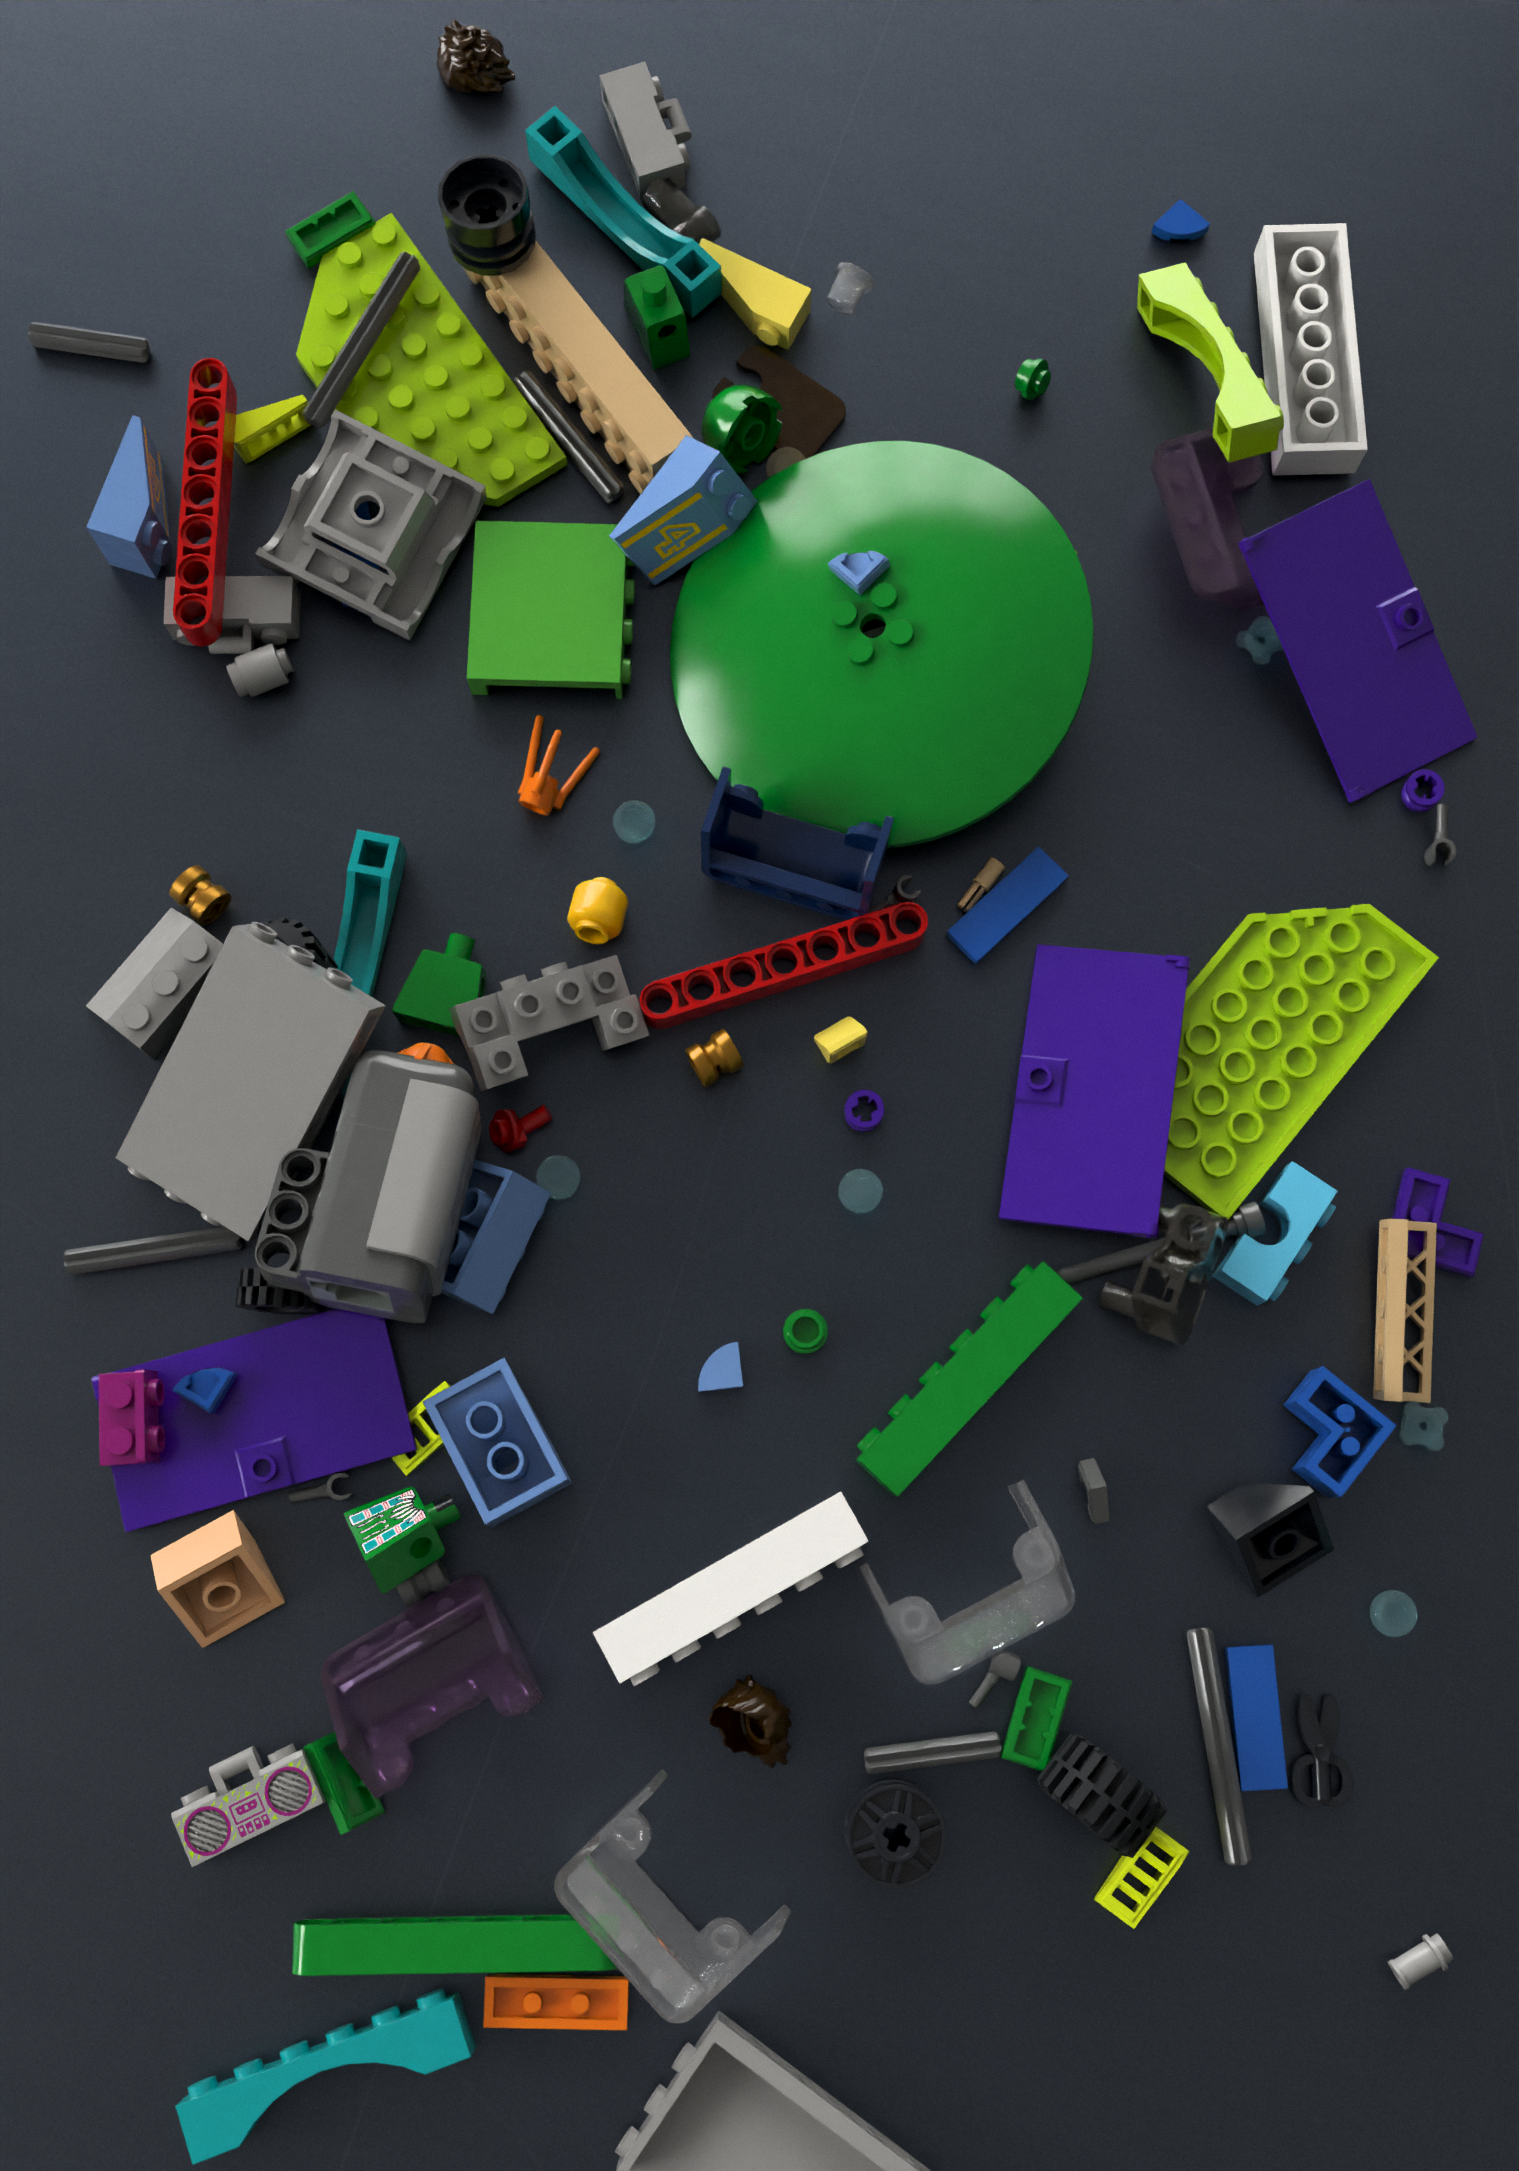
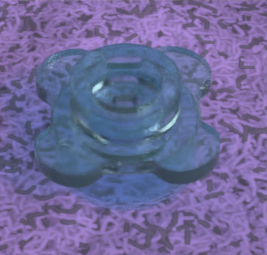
[1236,616,1283,665]
[1399,1401,1448,1451]

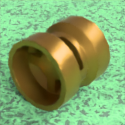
[169,865,232,926]
[685,1029,744,1088]

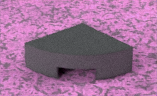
[1078,1458,1110,1524]

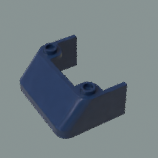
[701,766,894,921]

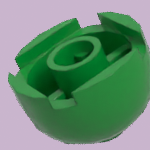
[701,385,782,474]

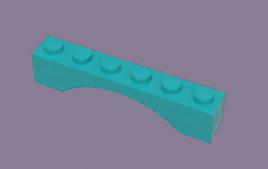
[525,106,722,318]
[334,829,407,1099]
[175,1988,476,2165]

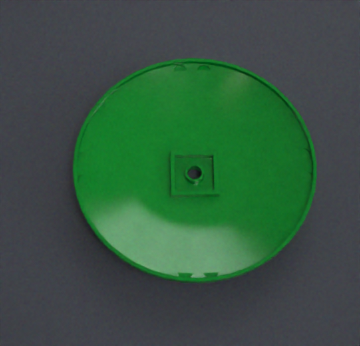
[670,441,1094,848]

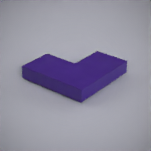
[1392,1167,1484,1278]

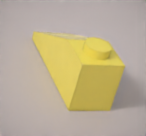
[699,238,811,350]

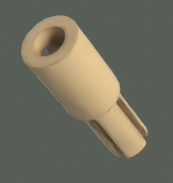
[957,857,1005,913]

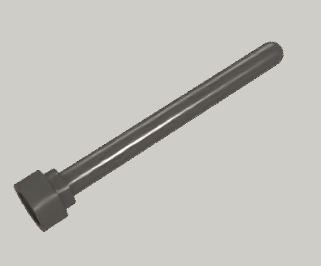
[1057,1201,1266,1285]

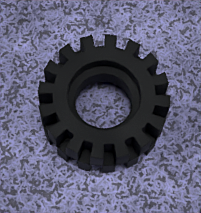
[235,1268,319,1314]

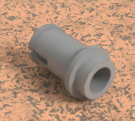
[1388,1933,1454,1990]

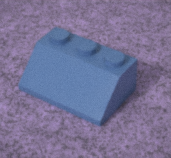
[441,1160,551,1314]

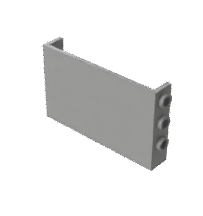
[115,922,386,1241]
[615,2011,931,2171]

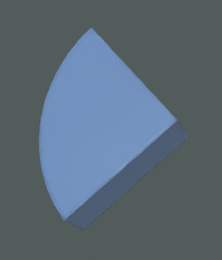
[828,551,890,596]
[698,1342,743,1393]

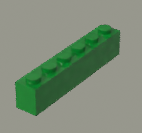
[856,1261,1083,1498]

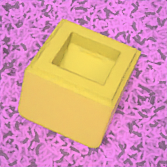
[814,1017,868,1064]

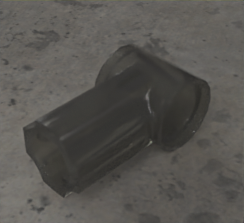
[642,177,721,244]

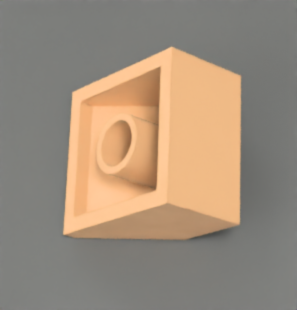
[150,1510,285,1648]

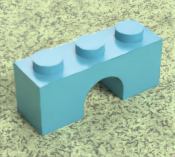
[1212,1161,1338,1306]

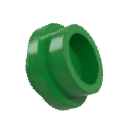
[1015,358,1051,400]
[783,1309,828,1354]

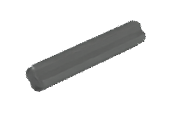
[28,322,150,363]
[864,1731,1002,1775]

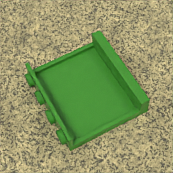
[467,521,635,699]

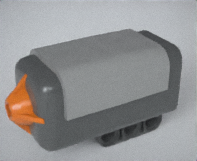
[255,1042,482,1323]

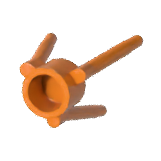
[517,715,600,816]

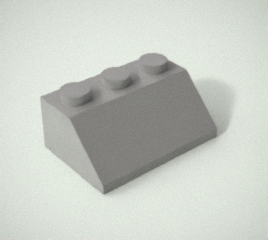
[86,907,223,1060]

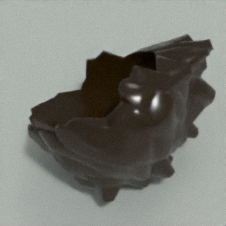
[436,19,515,94]
[709,1675,792,1768]

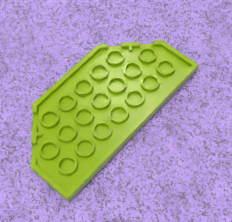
[296,213,568,507]
[1164,904,1439,1221]

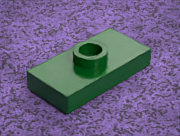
[285,190,376,269]
[1000,1666,1073,1771]
[304,1725,385,1835]

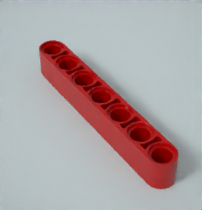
[173,358,237,647]
[639,902,928,1029]

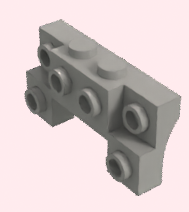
[449,955,650,1091]

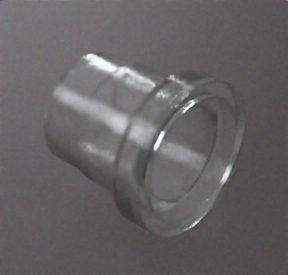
[826,262,874,315]

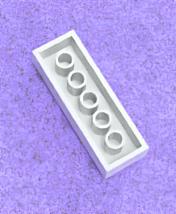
[1254,223,1368,476]
[593,1492,869,1686]

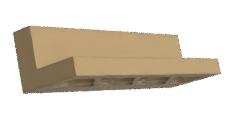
[1373,1219,1437,1403]

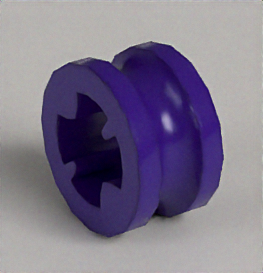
[1401,769,1445,812]
[844,1090,884,1132]

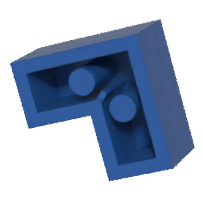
[1283,1366,1397,1499]

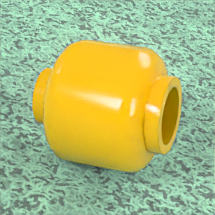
[567,877,628,944]

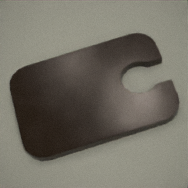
[712,345,846,459]

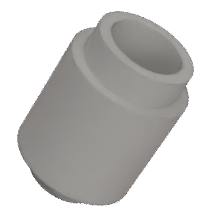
[226,643,294,697]

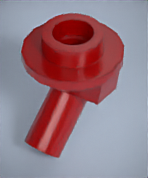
[489,1104,553,1152]

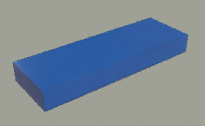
[946,846,1069,965]
[1224,1644,1288,1792]

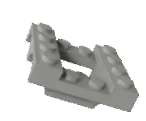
[255,410,487,641]

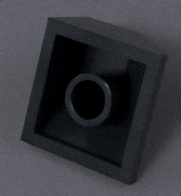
[1207,1483,1334,1597]

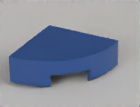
[1151,198,1210,241]
[172,1368,238,1414]

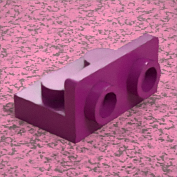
[99,1369,165,1466]

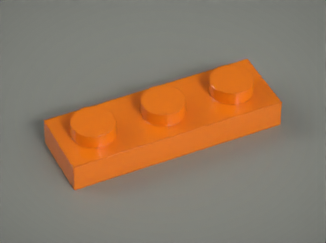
[483,1974,629,2030]

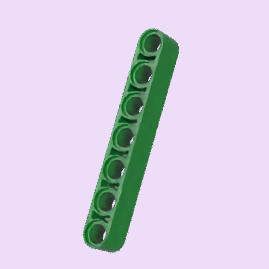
[292,1914,621,1976]

